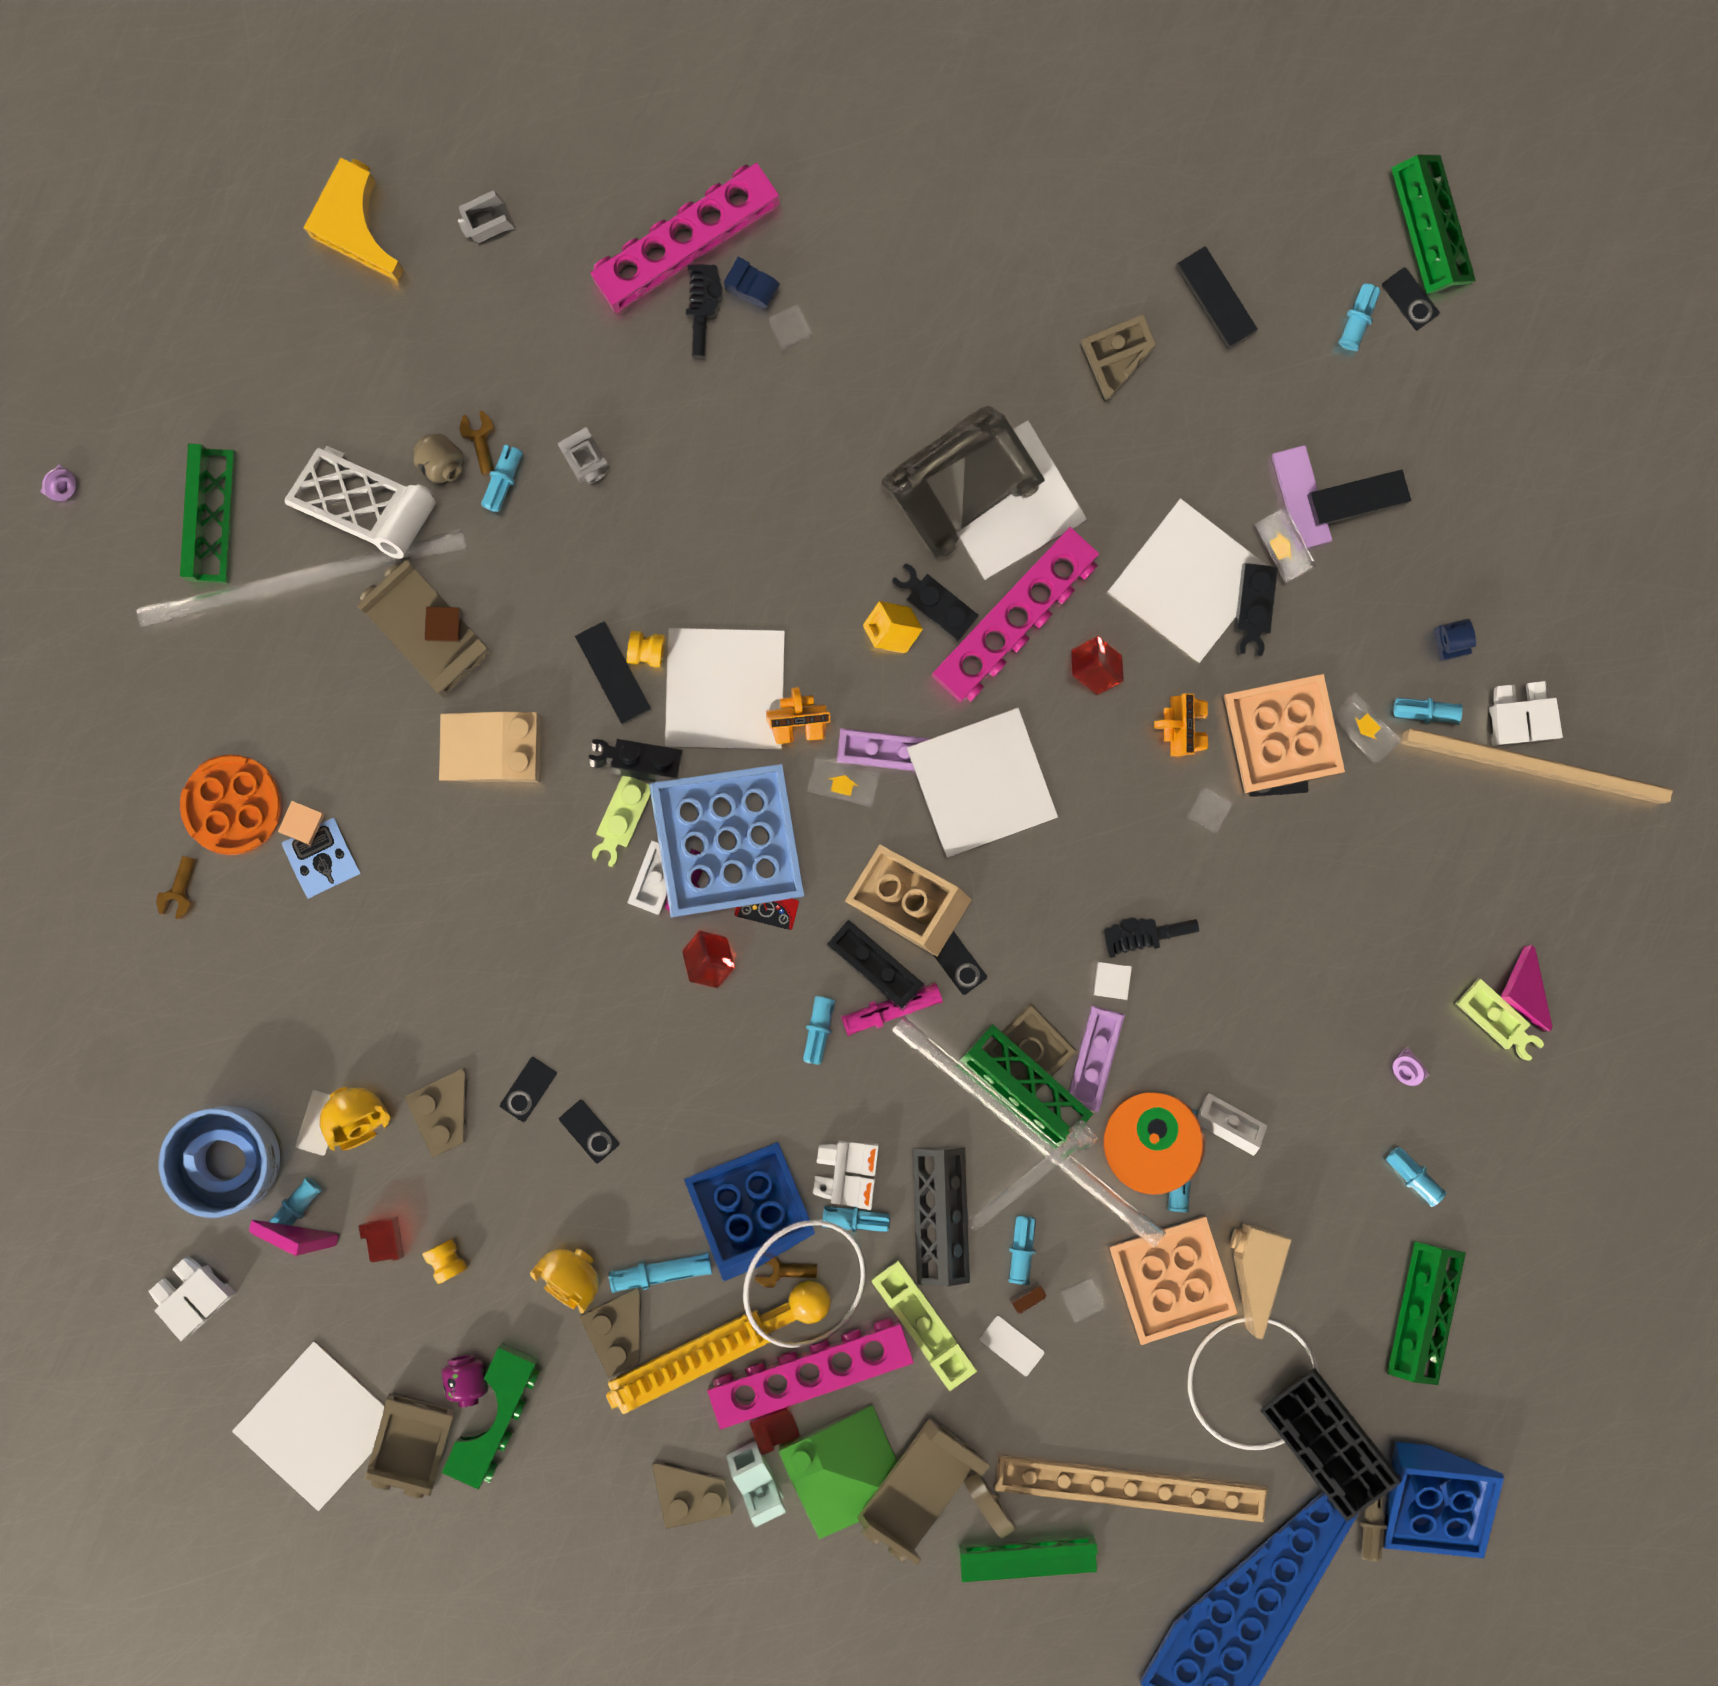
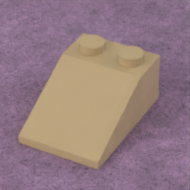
[439,712,541,782]
[845,844,972,957]
[1230,1222,1291,1340]

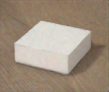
[1093,962,1132,1000]

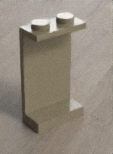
[356,560,492,697]
[857,1418,990,1565]

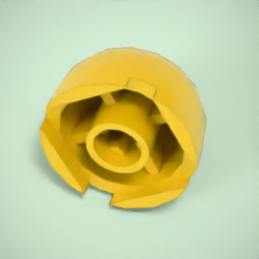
[319,1087,390,1151]
[530,1248,599,1313]

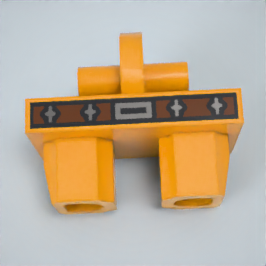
[766,687,830,744]
[1154,693,1208,757]

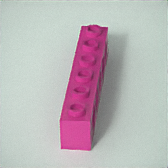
[590,162,780,313]
[932,527,1099,703]
[707,1318,914,1430]

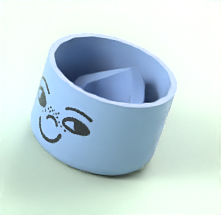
[159,1106,280,1218]

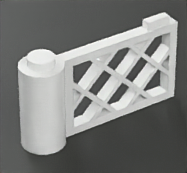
[284,446,436,559]

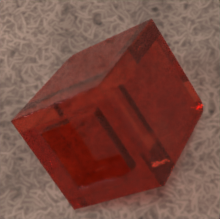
[1071,636,1124,694]
[682,930,735,988]
[359,1217,404,1262]
[749,1406,800,1455]

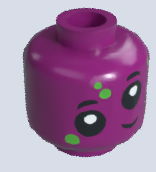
[442,1355,488,1407]

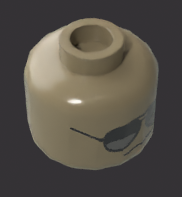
[413,434,463,484]

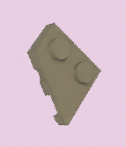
[1081,314,1156,401]
[404,1068,467,1158]
[579,1288,641,1378]
[652,1461,733,1529]

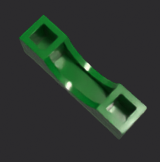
[441,1343,541,1490]

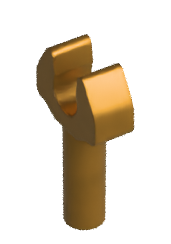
[459,411,495,475]
[156,856,195,919]
[755,1256,817,1288]

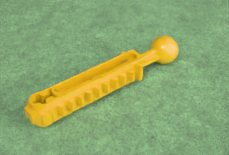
[606,1280,831,1414]

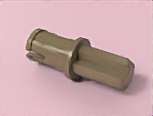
[1360,1494,1388,1562]

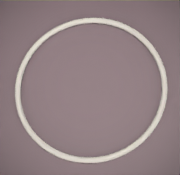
[743,1220,866,1348]
[1188,1317,1320,1450]

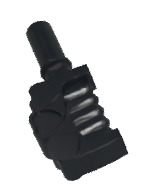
[686,264,723,359]
[1103,917,1199,958]

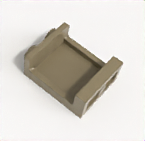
[364,1393,455,1498]

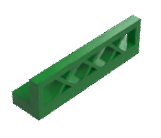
[1391,155,1476,294]
[180,443,236,583]
[960,1024,1093,1149]
[1387,1241,1466,1385]
[959,1535,1098,1583]

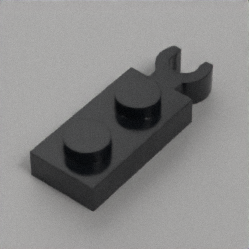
[892,563,979,642]
[1235,563,1278,657]
[588,739,683,782]

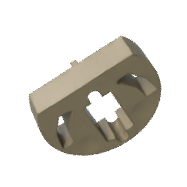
[964,1473,1017,1539]

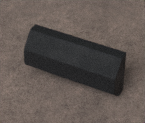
[1260,1369,1402,1522]

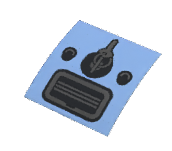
[281,818,361,899]

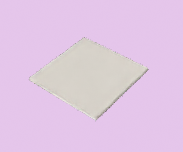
[926,421,1087,580]
[1108,498,1267,663]
[665,628,785,750]
[907,708,1058,858]
[232,1341,385,1511]

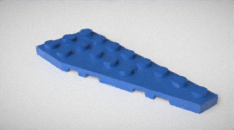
[1139,1491,1358,1686]

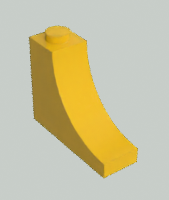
[303,157,404,281]

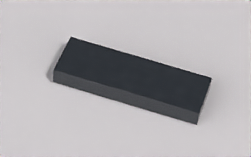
[1176,246,1258,349]
[1307,469,1412,527]
[575,621,652,725]
[827,920,925,1011]

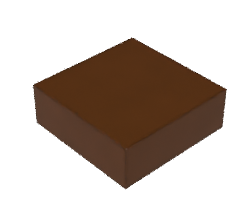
[425,607,461,642]
[1010,1282,1047,1314]

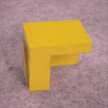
[863,601,923,653]

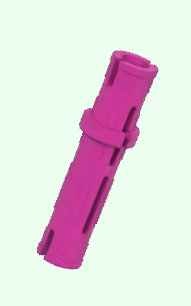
[841,982,943,1036]

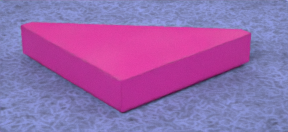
[1501,945,1553,1032]
[249,1220,339,1256]

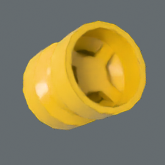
[627,630,665,668]
[422,1238,468,1284]

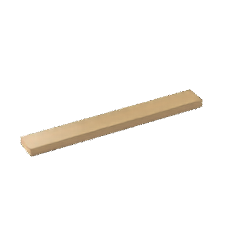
[1401,728,1673,804]
[994,1455,1268,1523]

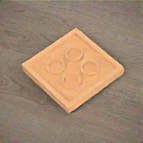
[1224,674,1345,793]
[1108,1216,1238,1345]

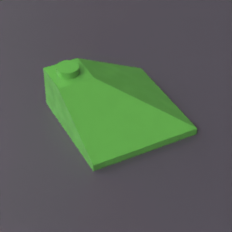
[778,1404,897,1539]

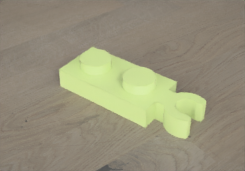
[592,776,651,867]
[1456,979,1544,1061]

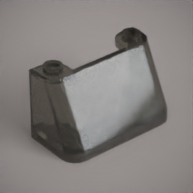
[881,406,1045,558]

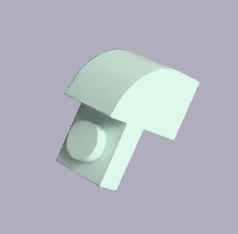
[725,1441,786,1527]

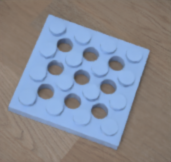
[649,764,804,918]

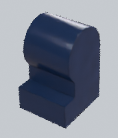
[724,256,780,308]
[1433,619,1476,661]

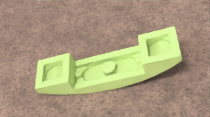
[871,1260,977,1391]

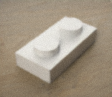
[627,840,667,915]
[1197,1093,1268,1156]

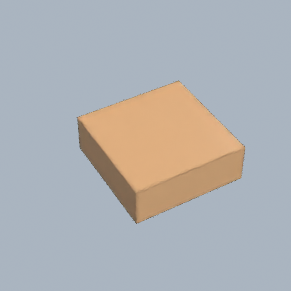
[278,801,325,846]

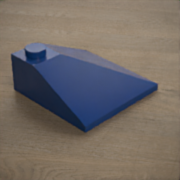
[684,1142,815,1282]
[1383,1442,1504,1559]

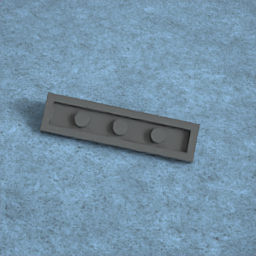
[913,1147,970,1287]

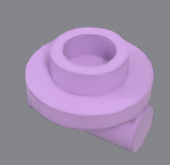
[40,464,76,501]
[1393,1047,1430,1086]

